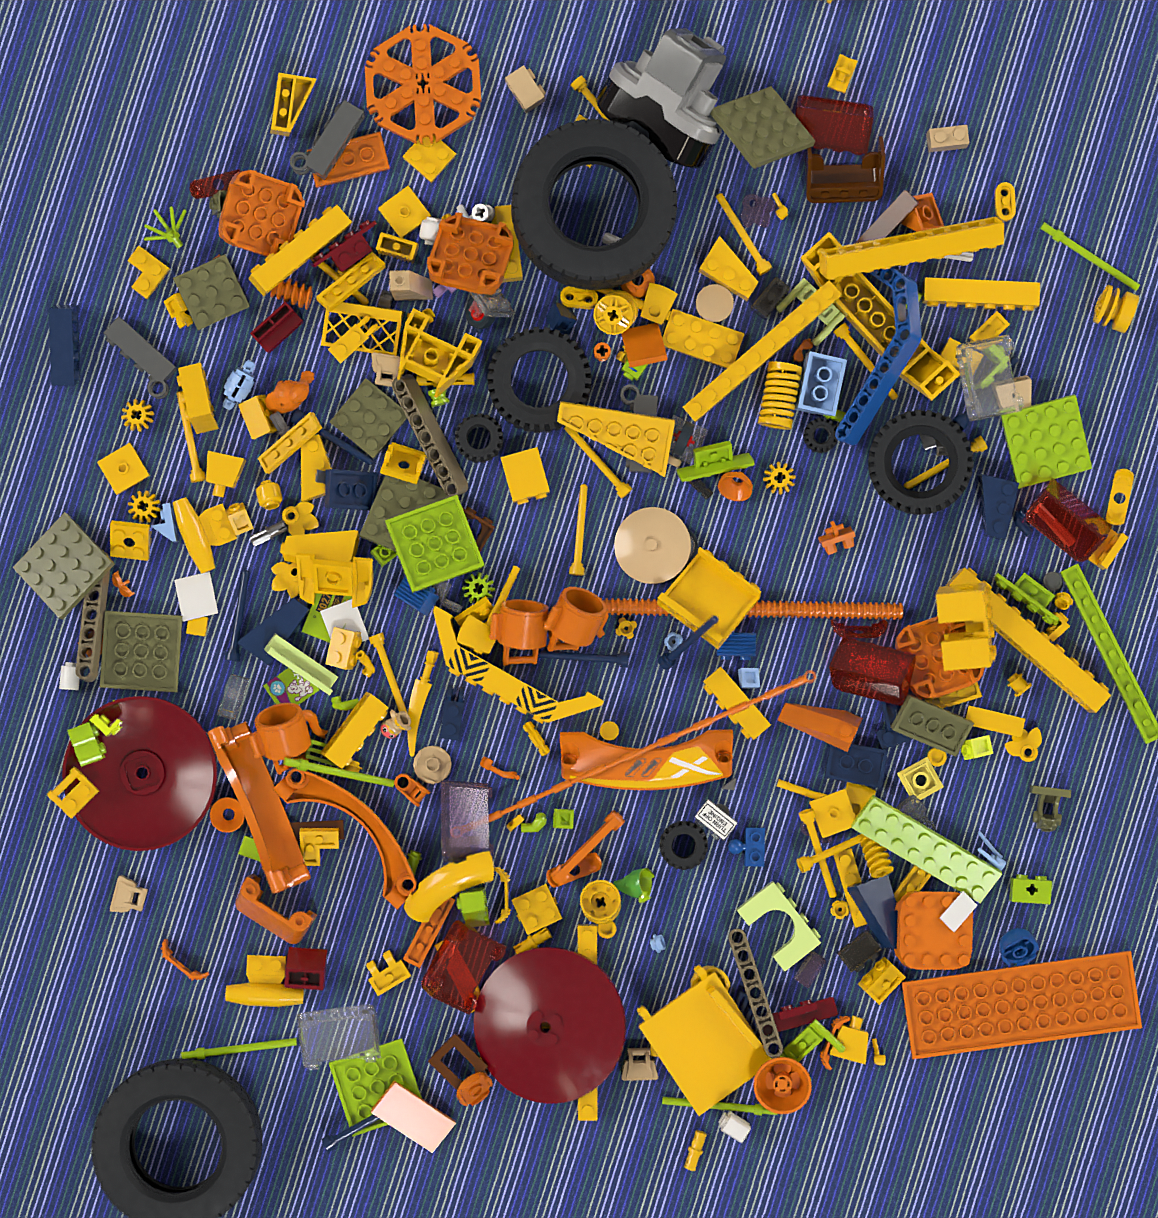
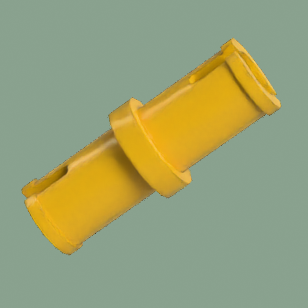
[513,927,552,954]
[684,1130,707,1171]

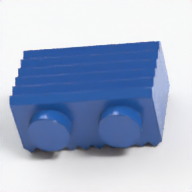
[394,576,439,616]
[716,633,756,660]

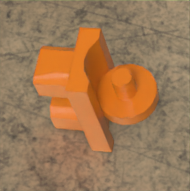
[818,521,856,555]

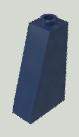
[238,598,310,666]
[847,875,898,950]

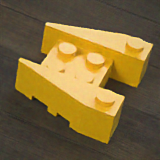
[397,308,482,398]

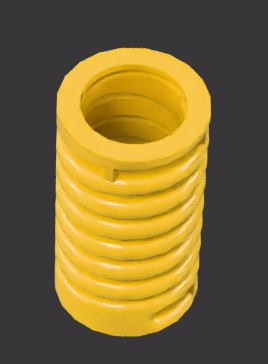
[758,361,803,430]

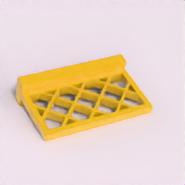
[321,302,404,356]

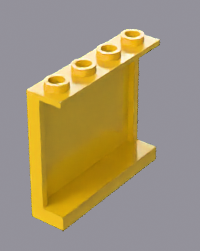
[657,547,761,649]

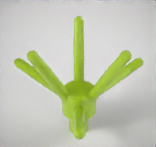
[144,206,187,248]

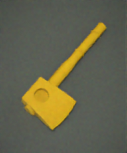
[595,283,678,325]
[457,566,520,655]
[777,779,876,817]

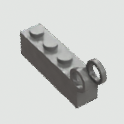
[290,100,365,180]
[104,316,178,399]
[620,384,658,474]

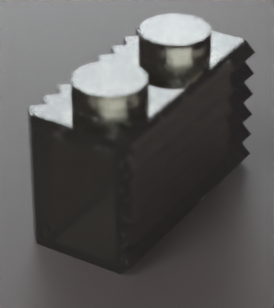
[750,277,790,320]
[836,929,882,973]

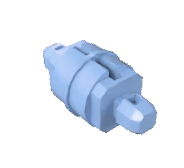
[223,359,255,410]

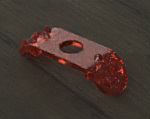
[189,169,242,199]
[830,619,888,638]

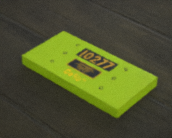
[302,593,352,643]

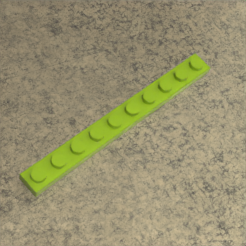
[1060,563,1158,744]

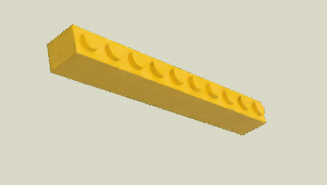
[819,217,1004,280]
[683,280,843,422]
[578,924,597,1121]

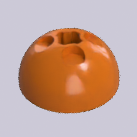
[754,1057,811,1114]

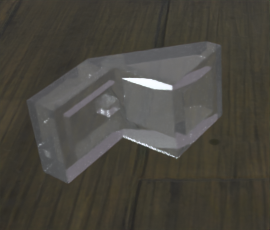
[434,581,463,613]
[217,674,249,721]

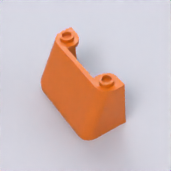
[235,874,317,944]

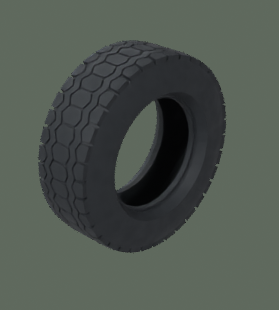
[511,119,677,290]
[91,1059,262,1218]

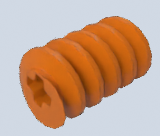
[270,278,313,310]

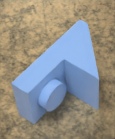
[151,503,179,542]

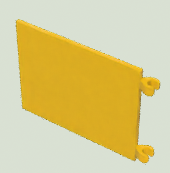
[637,965,771,1116]

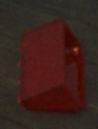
[795,95,874,155]
[1026,478,1112,562]
[829,637,916,705]

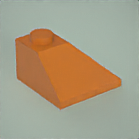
[901,193,944,232]

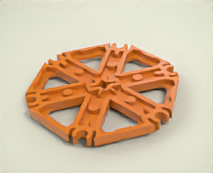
[365,24,482,145]

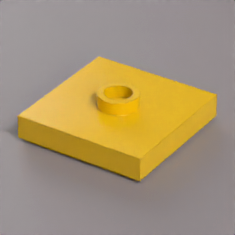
[378,186,431,238]
[97,443,150,495]
[809,789,856,838]

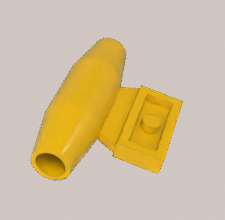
[172,497,237,574]
[225,955,304,1007]

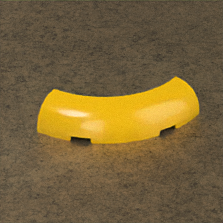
[403,851,494,922]

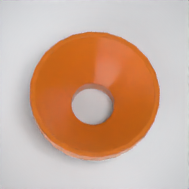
[621,268,655,299]
[718,471,753,502]
[210,797,245,833]

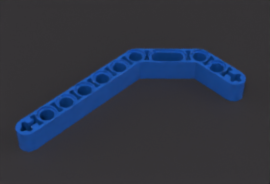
[835,266,922,446]

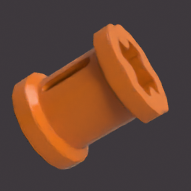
[594,342,611,362]

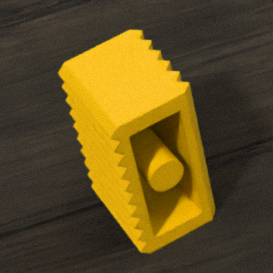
[376,232,419,264]

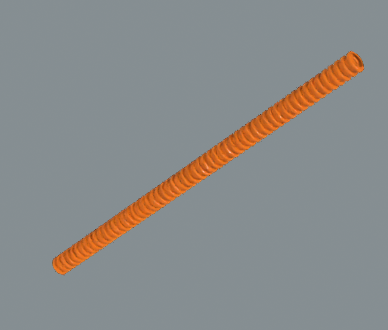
[601,598,903,620]

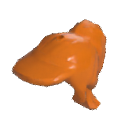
[265,371,314,414]

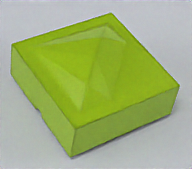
[553,809,574,829]

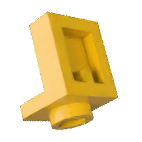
[225,503,254,536]
[1046,612,1070,642]

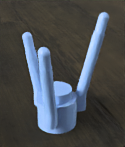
[978,831,1006,870]

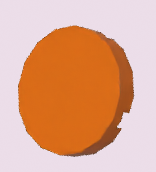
[456,1072,493,1106]

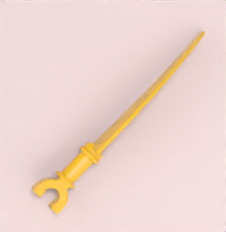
[407,650,439,757]

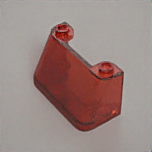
[421,920,507,1015]

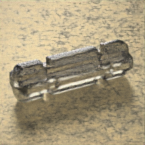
[688,478,713,499]

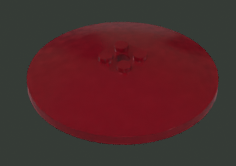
[62,696,218,851]
[474,947,626,1104]

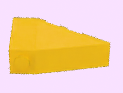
[491,205,523,283]

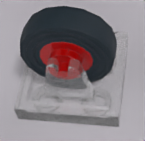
[465,287,515,329]
[669,415,708,465]

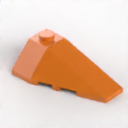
[777,703,863,752]

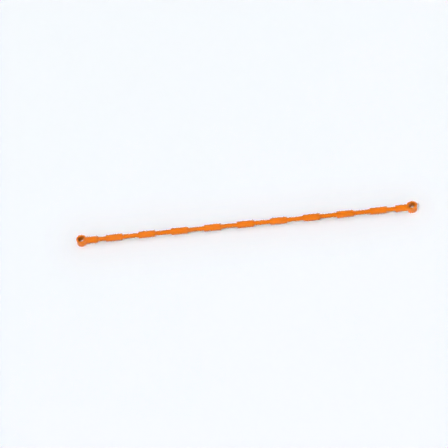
[452,671,816,838]

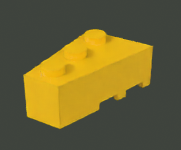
[699,236,758,301]
[176,363,219,434]
[301,434,332,502]

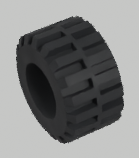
[455,413,503,463]
[659,821,708,870]

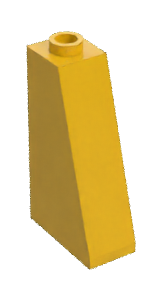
[280,530,360,563]

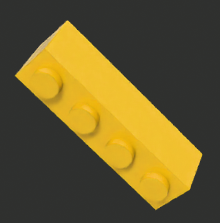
[703,667,771,740]
[320,692,389,769]

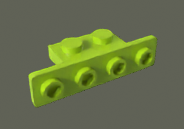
[676,441,754,482]
[995,573,1059,626]

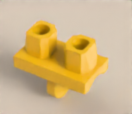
[827,54,858,94]

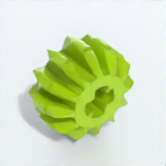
[462,572,495,603]

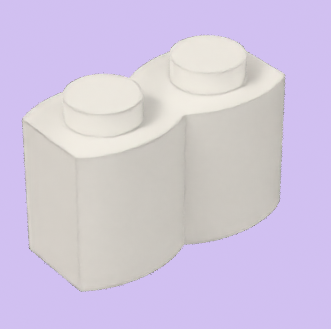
[719,1111,751,1143]

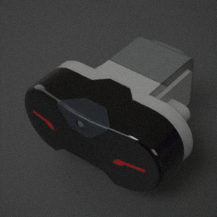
[596,28,726,168]

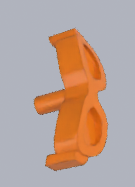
[112,571,135,597]

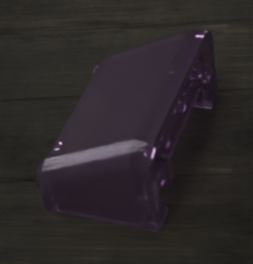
[441,780,494,862]

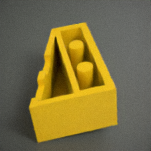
[270,73,317,136]

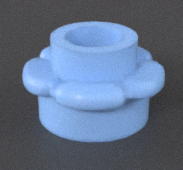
[664,632,683,651]
[650,934,666,953]

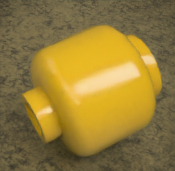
[256,480,283,510]

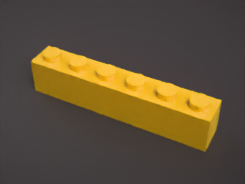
[249,205,352,297]
[922,277,1040,311]

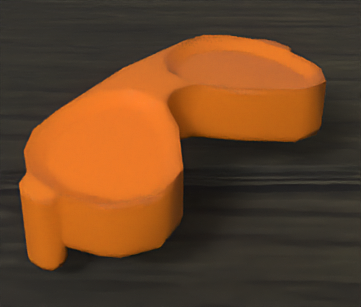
[793,338,813,362]

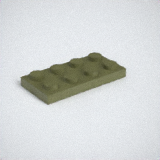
[890,694,974,757]

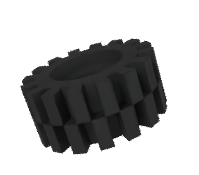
[803,418,838,453]

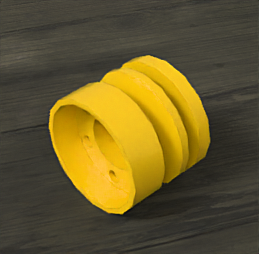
[1093,284,1139,333]
[593,290,638,335]
[580,880,621,924]

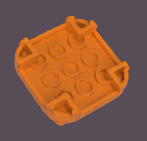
[218,170,305,257]
[427,212,514,295]
[895,616,984,700]
[894,891,973,970]

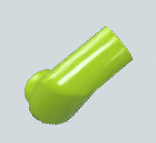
[331,696,359,711]
[521,812,547,833]

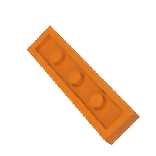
[403,897,456,968]

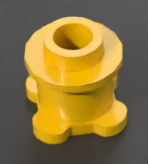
[1007,673,1032,697]

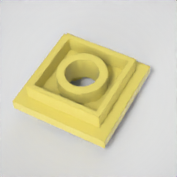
[897,757,944,804]

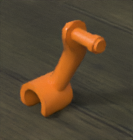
[480,756,520,780]

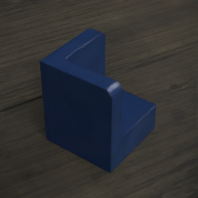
[546,302,577,335]

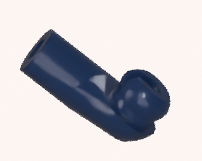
[1015,507,1033,537]

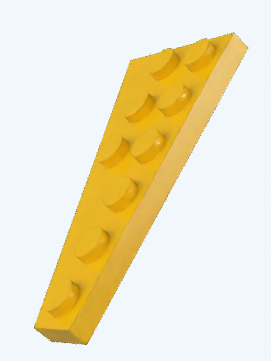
[557,401,675,477]

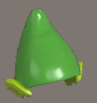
[613,867,655,903]

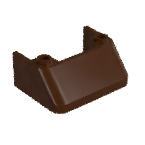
[805,136,886,203]

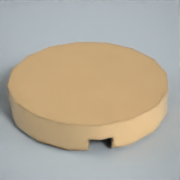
[696,284,734,323]
[413,746,452,784]

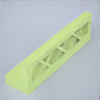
[264,634,338,695]

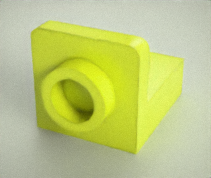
[90,714,123,736]
[961,735,994,760]

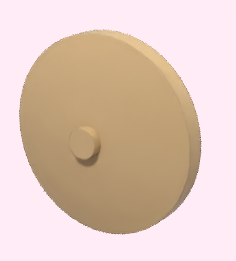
[614,507,691,584]

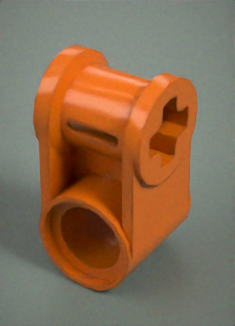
[394,773,431,807]

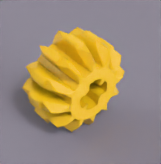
[121,399,154,432]
[763,462,796,495]
[128,491,160,523]

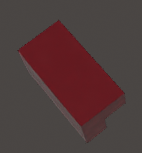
[250,301,304,354]

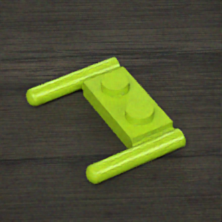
[779,1019,845,1080]

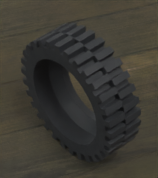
[487,327,591,433]
[868,410,974,515]

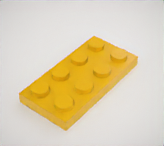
[662,309,744,369]

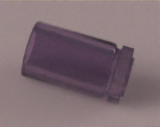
[793,951,827,988]

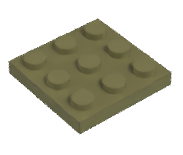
[173,254,250,330]
[330,378,407,459]

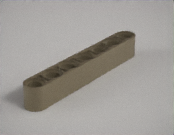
[392,374,468,497]
[75,552,111,682]
[728,929,783,1058]

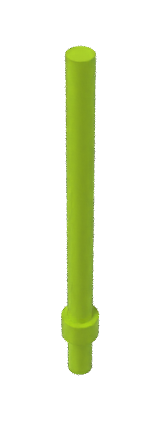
[1040,222,1140,291]
[283,757,394,787]
[181,1038,297,1060]
[662,1096,777,1116]

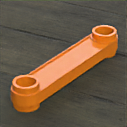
[549,810,625,886]

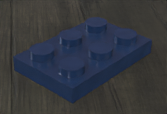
[325,469,377,511]
[824,744,888,789]

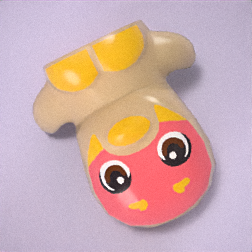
[380,710,411,739]

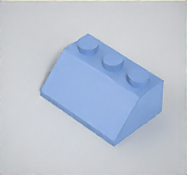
[794,351,847,416]

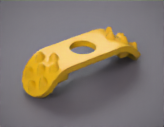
[1106,469,1134,525]
[494,867,511,924]

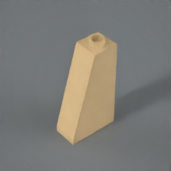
[390,270,433,301]

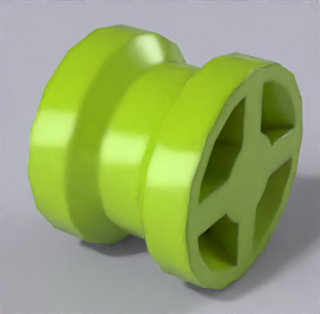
[428,389,450,407]

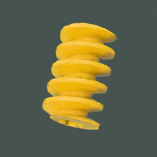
[860,837,894,878]

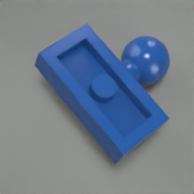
[728,827,765,867]

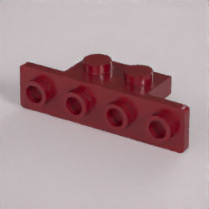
[310,220,377,272]
[761,997,838,1035]

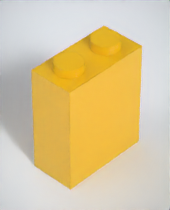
[500,447,550,505]

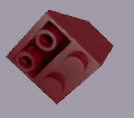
[284,947,328,990]

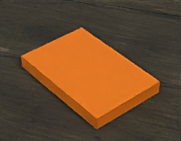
[621,323,668,368]

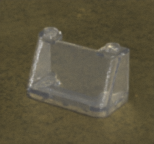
[956,334,1024,421]
[297,1005,381,1070]

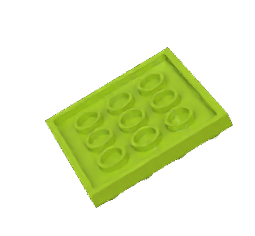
[1000,394,1092,489]
[385,495,485,593]
[329,1038,422,1137]

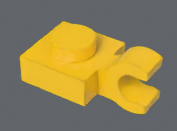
[164,292,193,328]

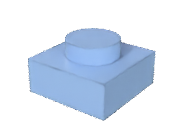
[738,668,760,688]

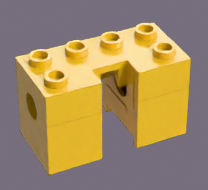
[936,583,997,671]

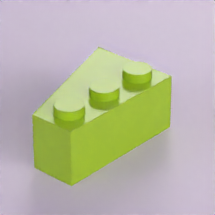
[457,887,490,928]

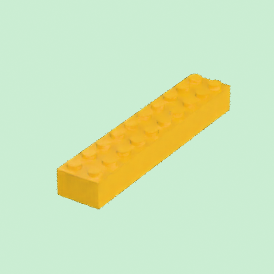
[945,567,1111,713]

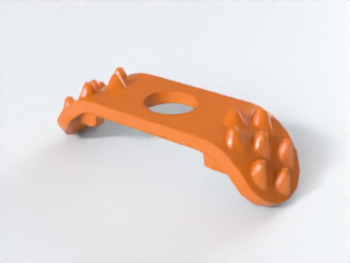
[546,852,602,888]
[161,939,209,980]
[819,1016,851,1070]

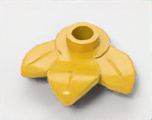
[282,502,319,536]
[271,562,299,598]
[1004,727,1042,762]

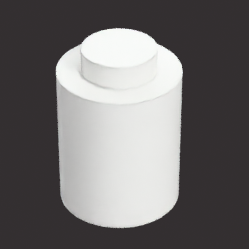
[59,662,80,690]

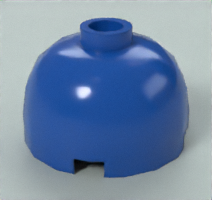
[999,928,1039,966]

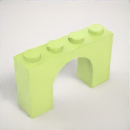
[736,881,821,971]

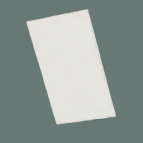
[940,891,977,932]

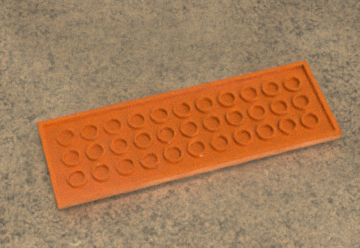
[901,951,1142,1059]

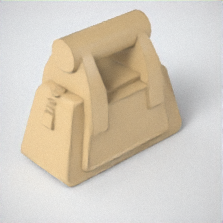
[372,352,405,387]
[110,875,148,913]
[621,1048,658,1081]

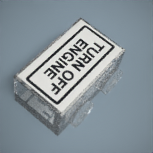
[694,798,738,841]

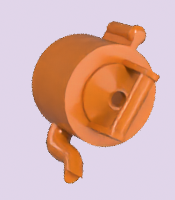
[543,587,609,652]
[489,599,561,666]
[249,703,328,775]

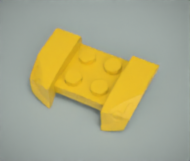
[296,553,373,608]

